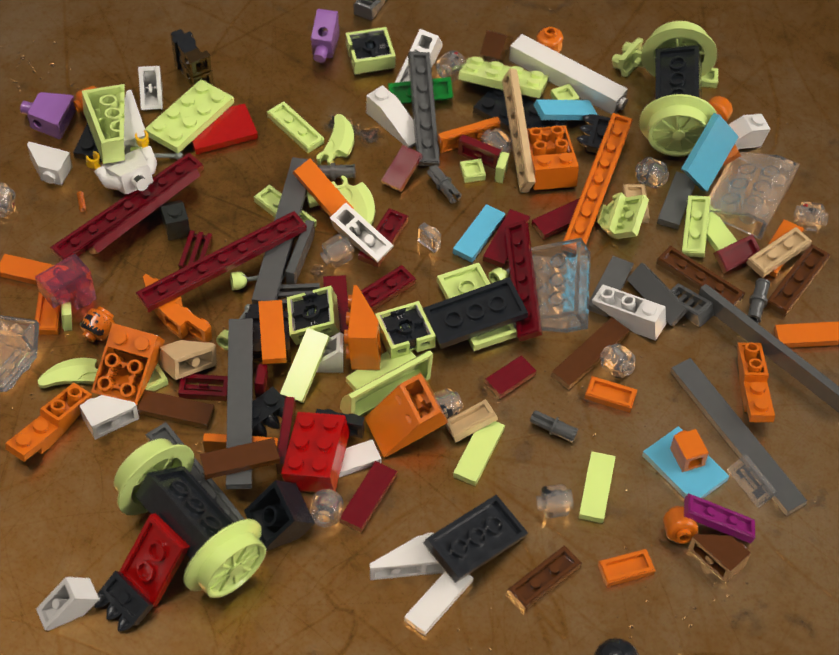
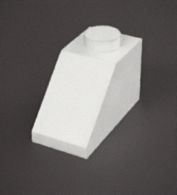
[729,114,770,149]
[27,142,73,186]
[79,395,139,440]
[36,577,99,630]

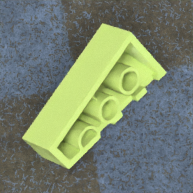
[82,84,125,164]

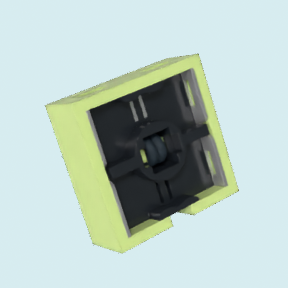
[346,27,396,74]
[287,286,340,345]
[375,301,436,359]

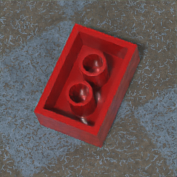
[281,412,350,494]

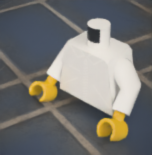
[86,130,157,194]

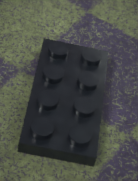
[473,87,567,132]
[423,277,528,349]
[423,494,528,583]

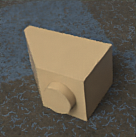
[160,340,217,380]

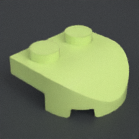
[597,192,649,239]

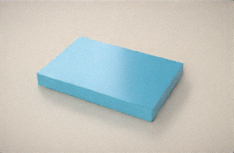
[681,113,739,192]
[642,426,729,499]

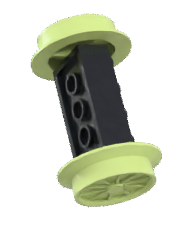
[639,21,718,156]
[114,439,266,598]

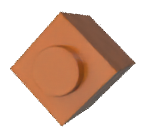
[670,429,709,472]

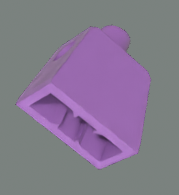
[311,8,340,63]
[20,92,76,139]

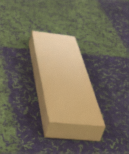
[747,227,812,278]

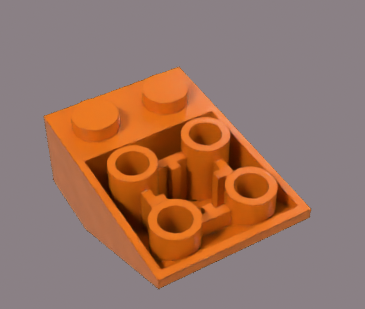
[527,125,579,190]
[344,285,382,370]
[91,323,165,405]
[365,373,449,458]

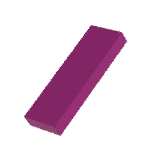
[684,493,755,543]

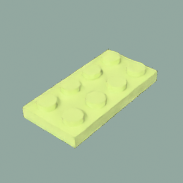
[458,57,549,99]
[145,80,234,153]
[437,263,517,351]

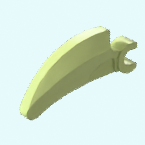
[317,114,354,165]
[332,176,375,226]
[38,358,98,388]

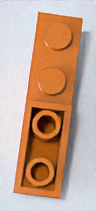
[143,274,212,343]
[737,342,775,423]
[5,383,92,462]

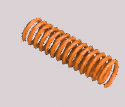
[77,191,86,212]

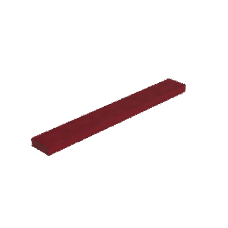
[50,153,204,265]
[136,211,307,313]

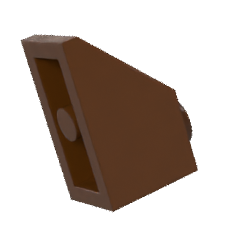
[480,30,514,62]
[688,534,751,583]

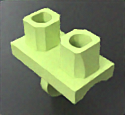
[612,38,644,77]

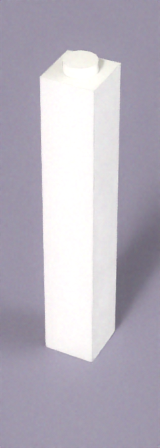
[509,34,628,114]

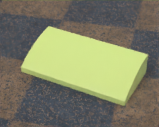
[340,350,433,417]

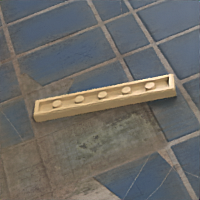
[502,69,536,193]

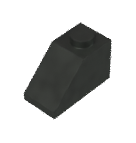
[159,200,190,241]

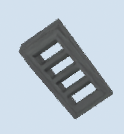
[354,0,386,21]
[671,283,714,327]

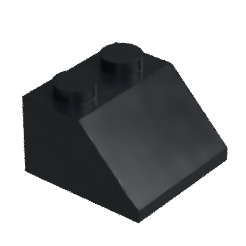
[244,480,315,552]

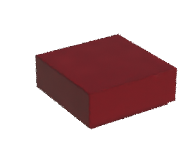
[254,364,268,397]

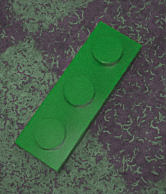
[387,77,453,104]

